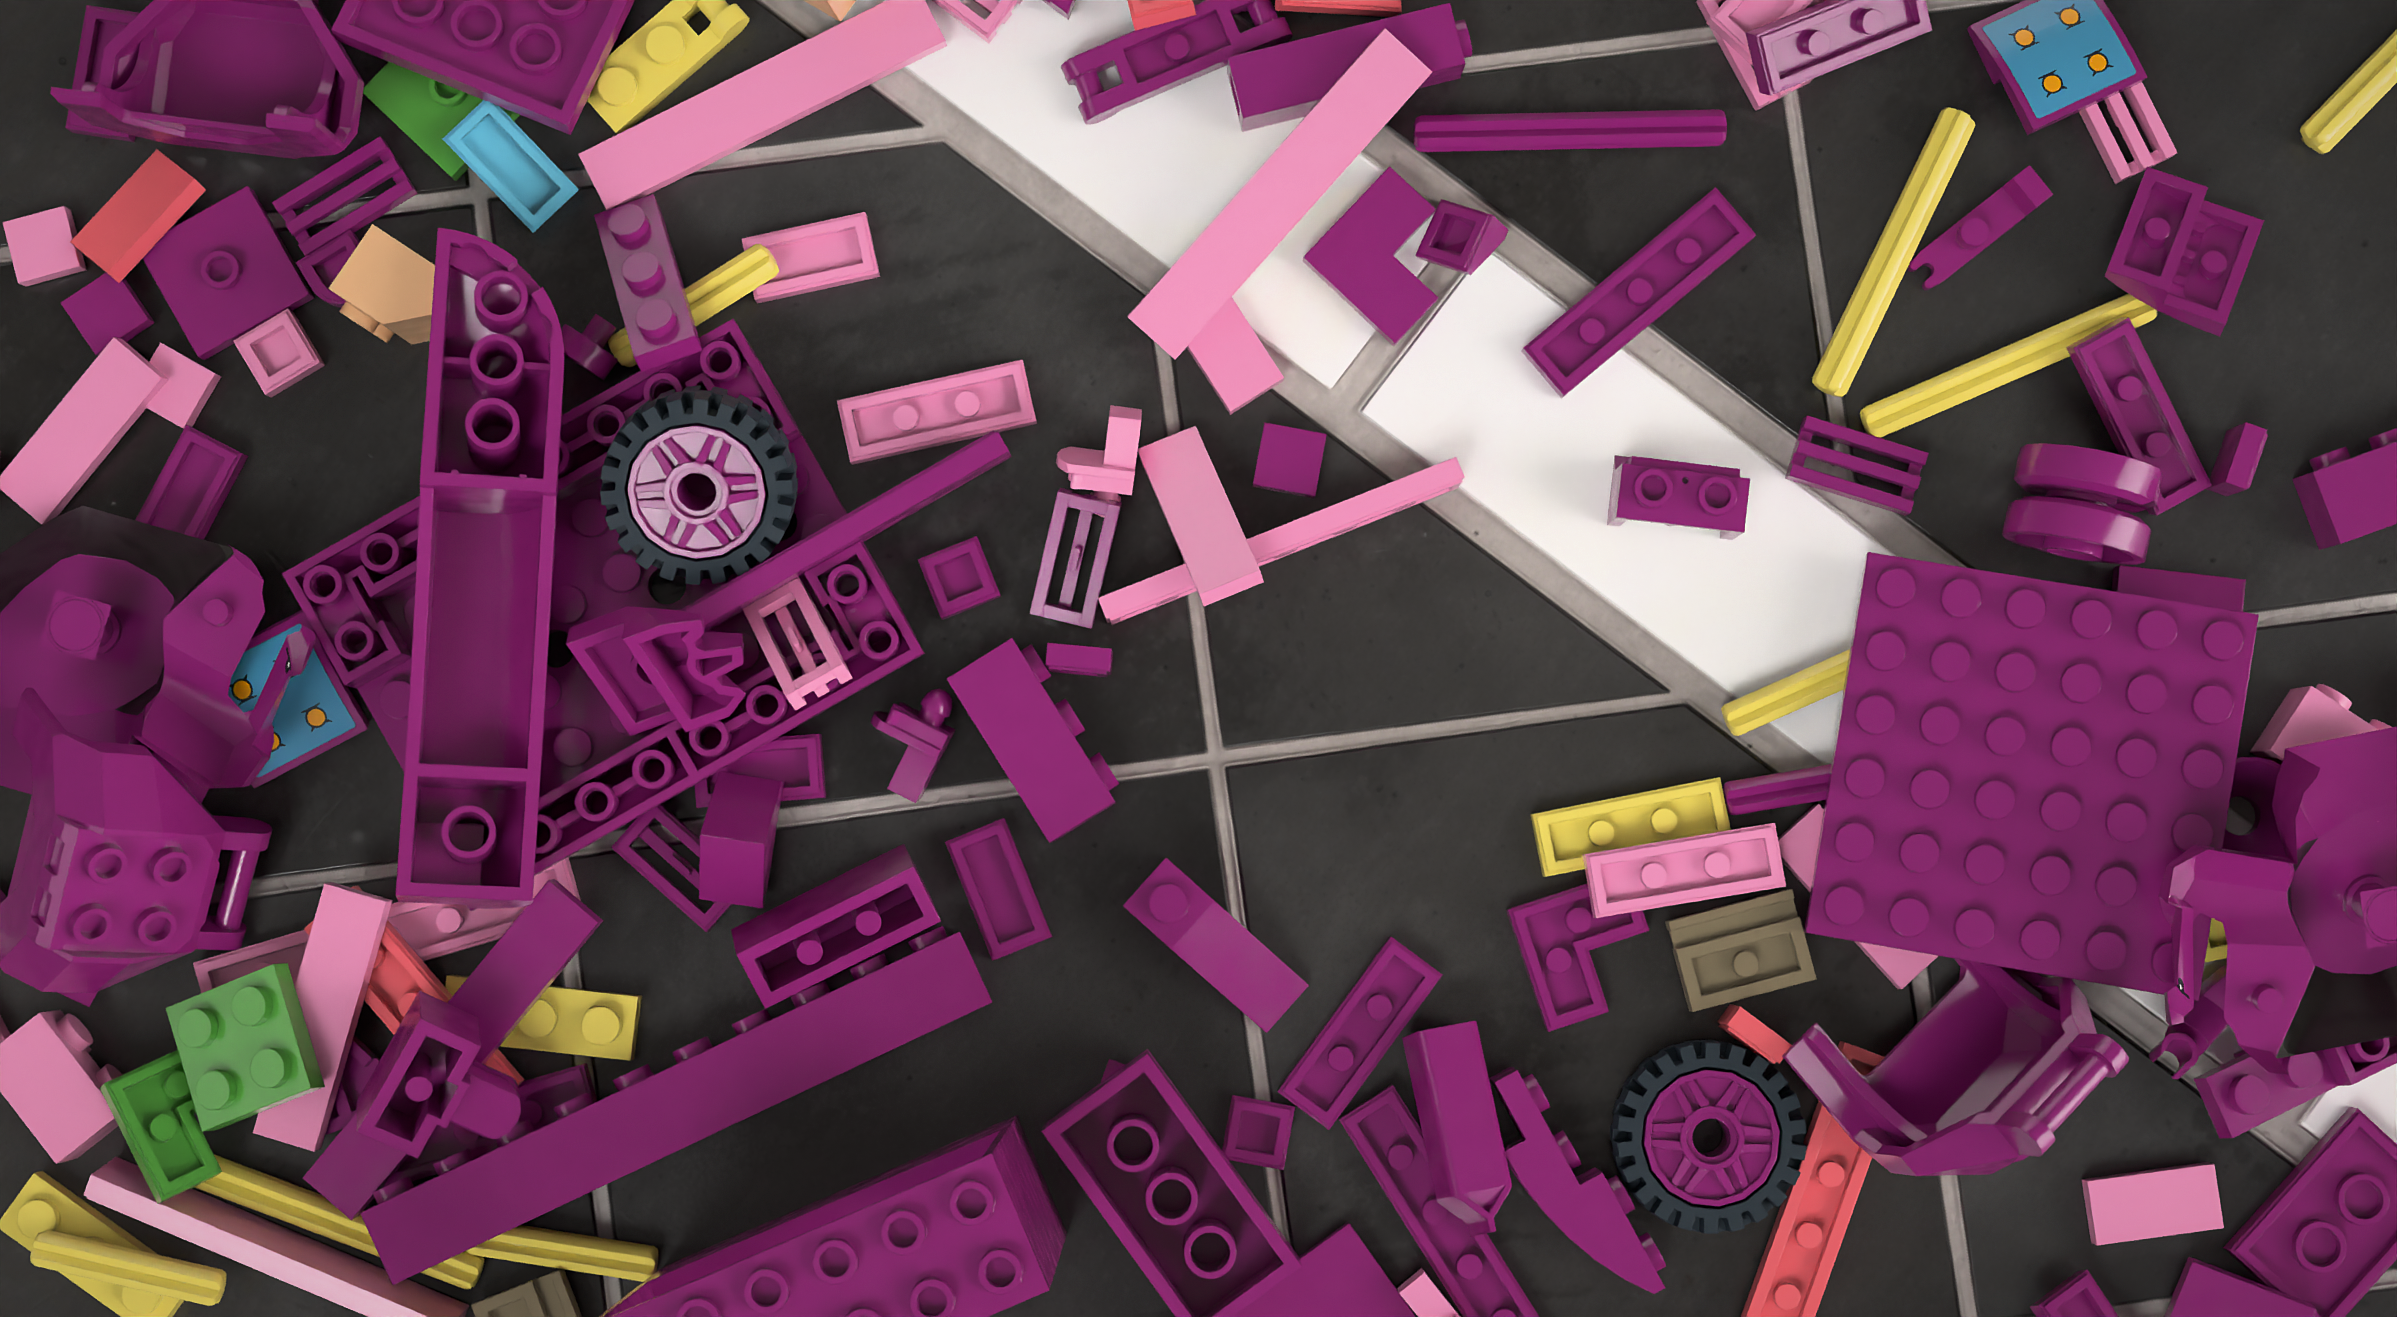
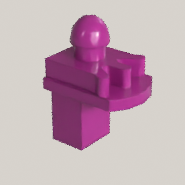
[870,689,956,803]

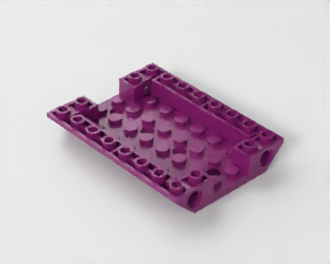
[282,319,925,911]

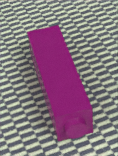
[1227,3,1472,132]

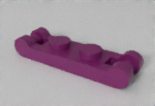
[1061,0,1293,125]

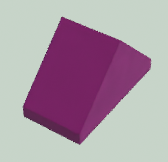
[699,772,784,908]

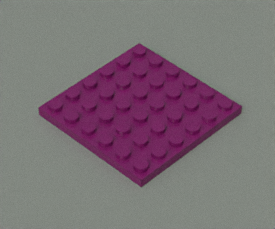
[1804,552,2259,1001]

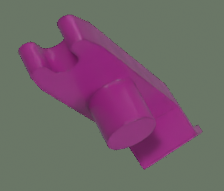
[1907,165,2053,290]

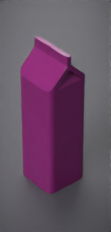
[1402,1021,1512,1237]

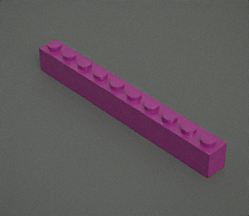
[360,926,993,1285]

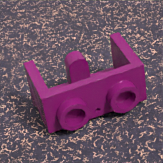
[1607,455,1750,540]

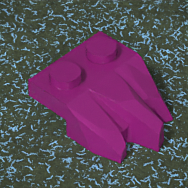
[566,606,746,736]

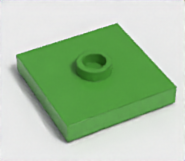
[363,62,520,181]

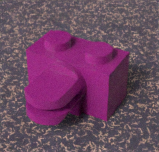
[357,990,521,1159]

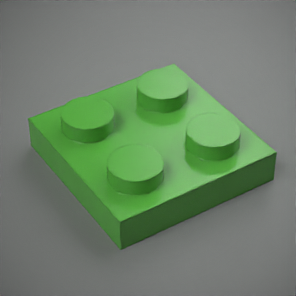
[166,963,325,1132]

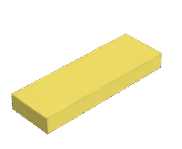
[1530,777,1731,877]

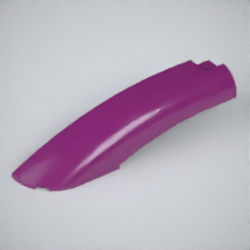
[396,228,564,909]

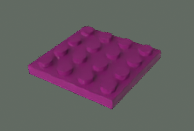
[331,0,635,135]

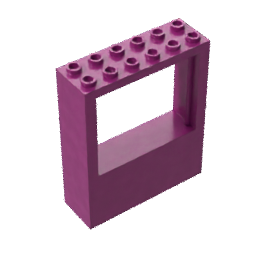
[599,1115,1067,1317]

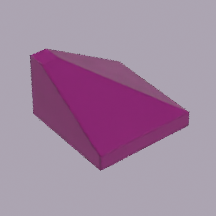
[1415,199,1509,276]

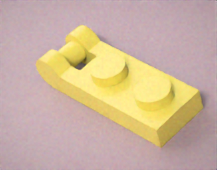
[587,0,750,134]

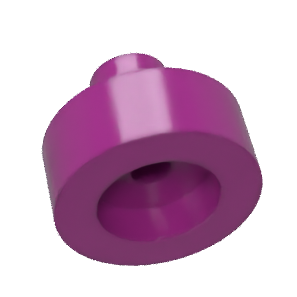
[561,314,618,381]

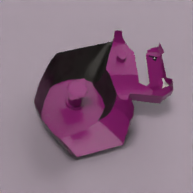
[0,506,316,795]
[2158,727,2397,1074]

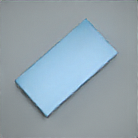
[443,100,579,233]

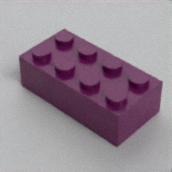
[1041,1048,1302,1317]

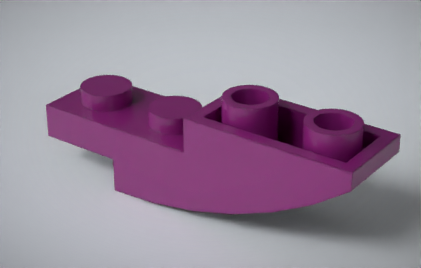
[2193,1036,2397,1138]
[1489,1066,1666,1294]

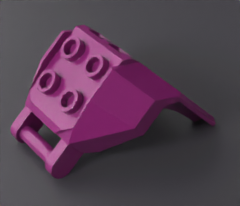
[50,0,364,159]
[0,688,272,993]
[1782,958,2129,1176]

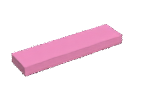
[253,882,393,1152]

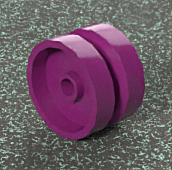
[2002,443,2163,565]

